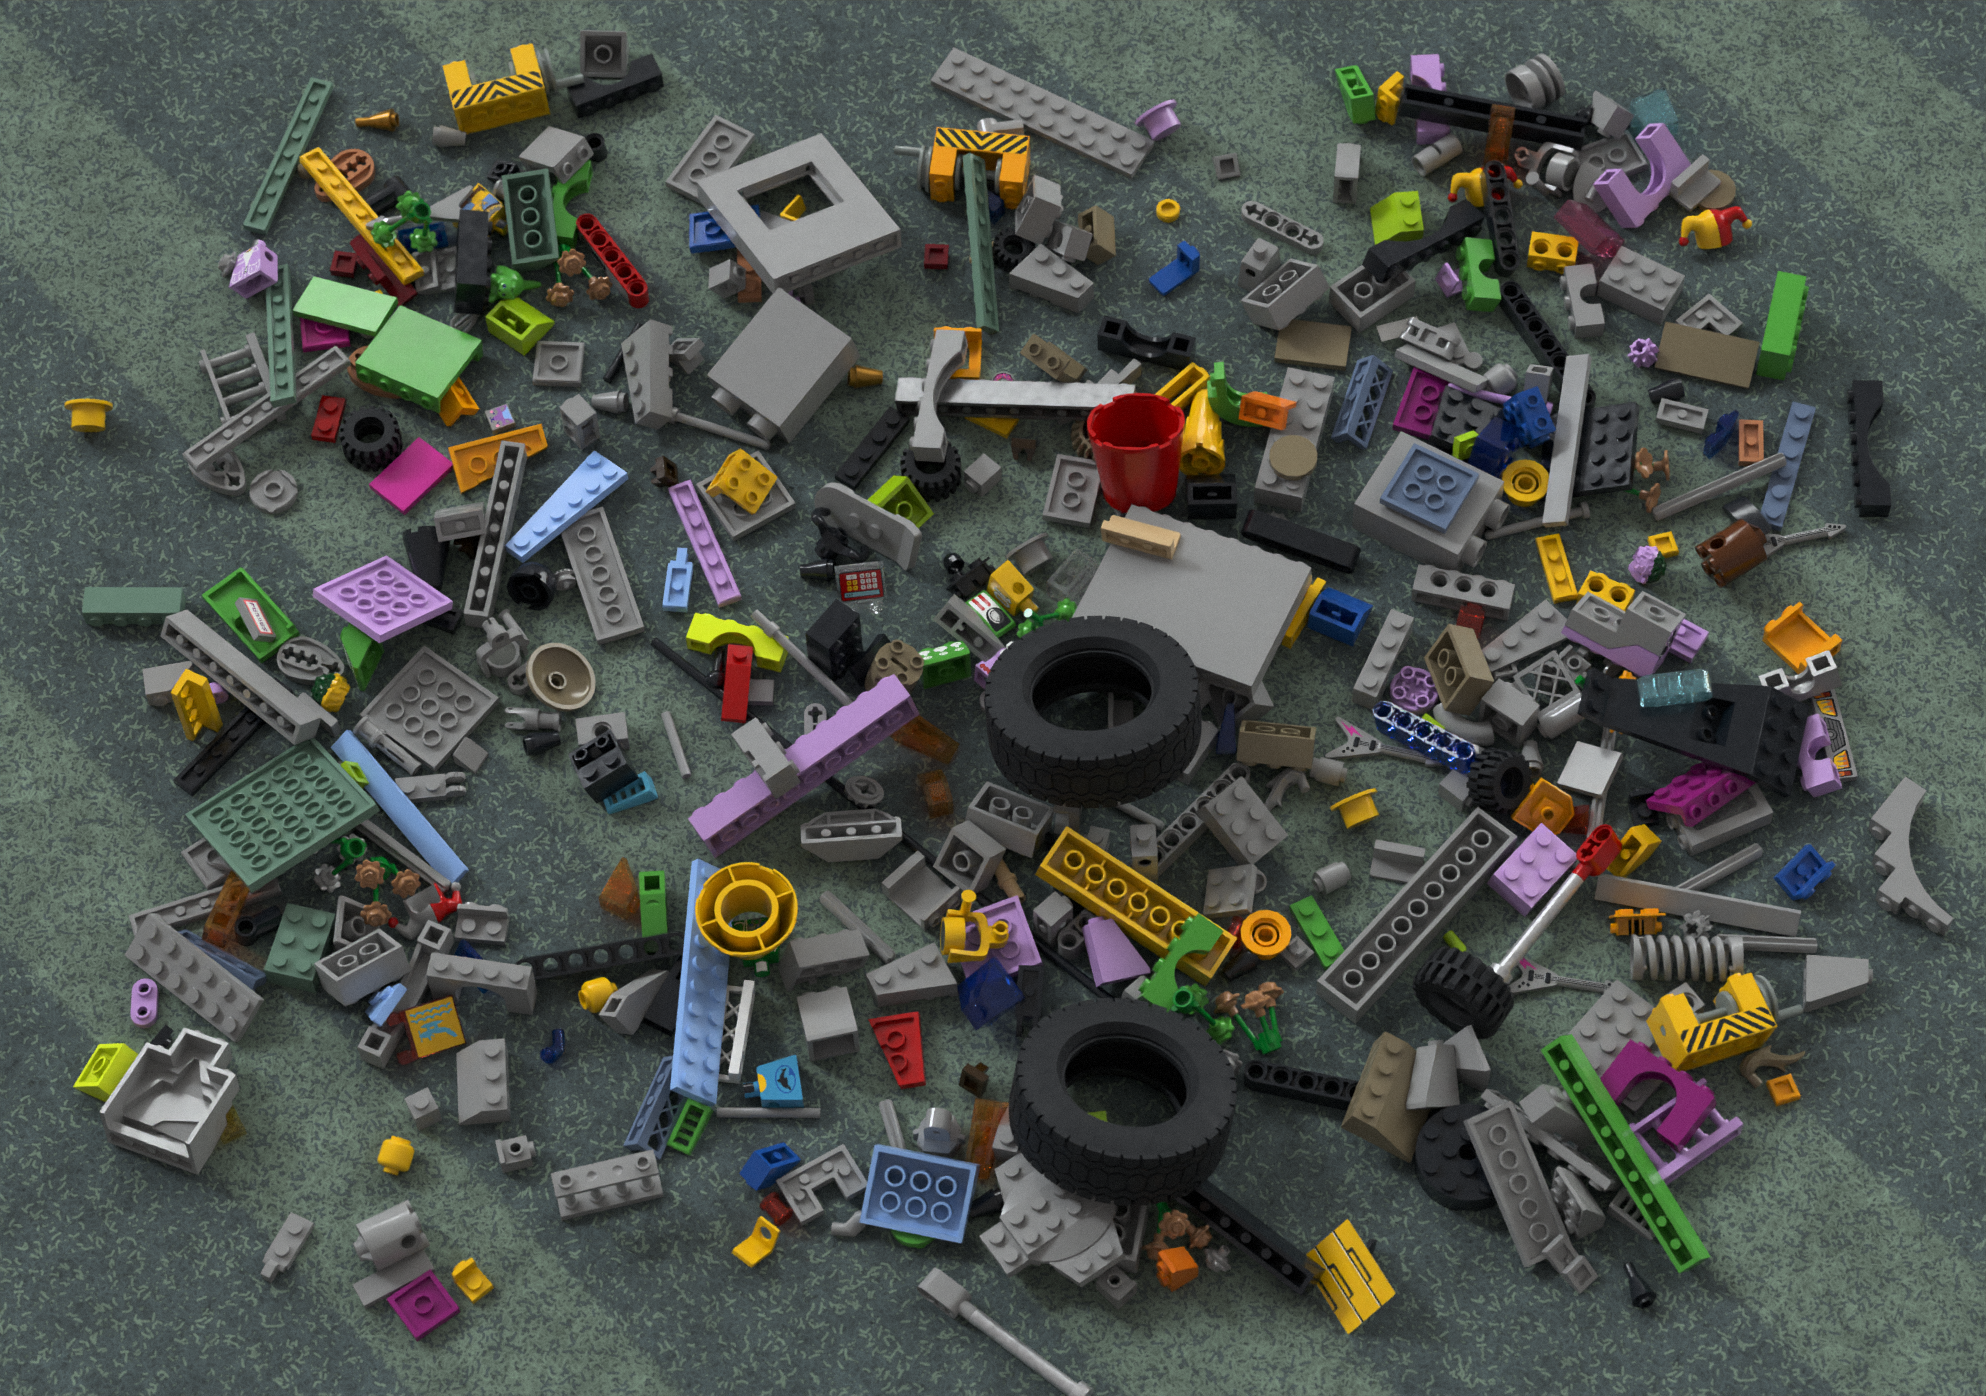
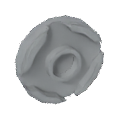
[249,469,298,514]

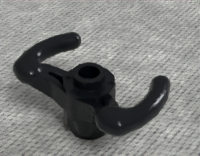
[811,507,869,563]

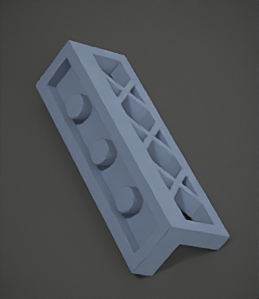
[1331,355,1393,450]
[179,929,267,992]
[623,1056,688,1160]

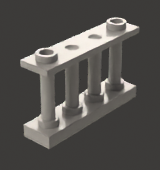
[198,332,286,425]
[551,1149,664,1220]

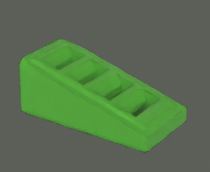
[666,1098,714,1156]

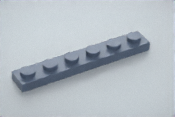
[1761,401,1816,531]

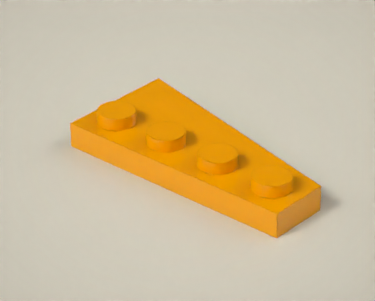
[448,424,548,494]

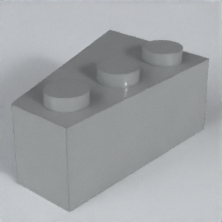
[1009,244,1094,313]

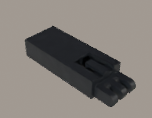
[643,955,683,1037]

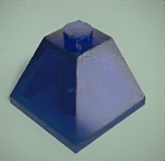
[957,956,1025,1031]

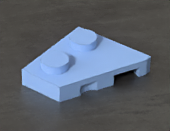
[365,983,407,1027]

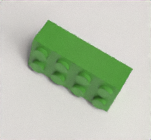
[1756,271,1809,380]

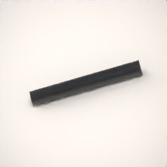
[603,322,643,384]

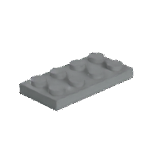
[665,115,755,205]

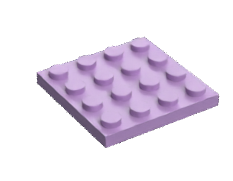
[313,555,453,643]

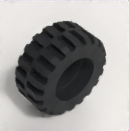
[1413,947,1514,1040]

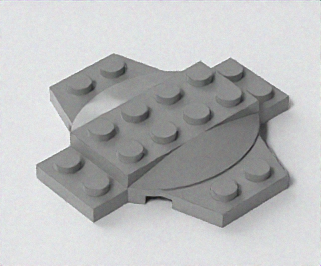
[979,1152,1125,1287]

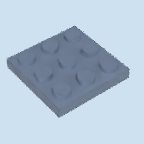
[1380,443,1479,534]

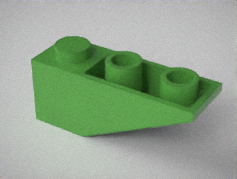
[639,870,668,953]

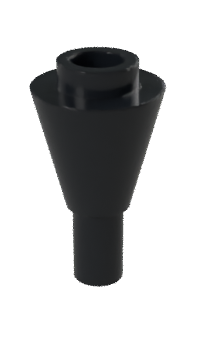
[1623,1262,1657,1309]

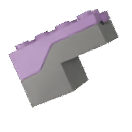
[1561,591,1686,680]

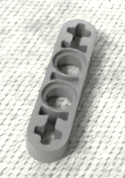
[1241,201,1323,255]

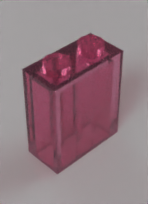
[1553,199,1625,259]

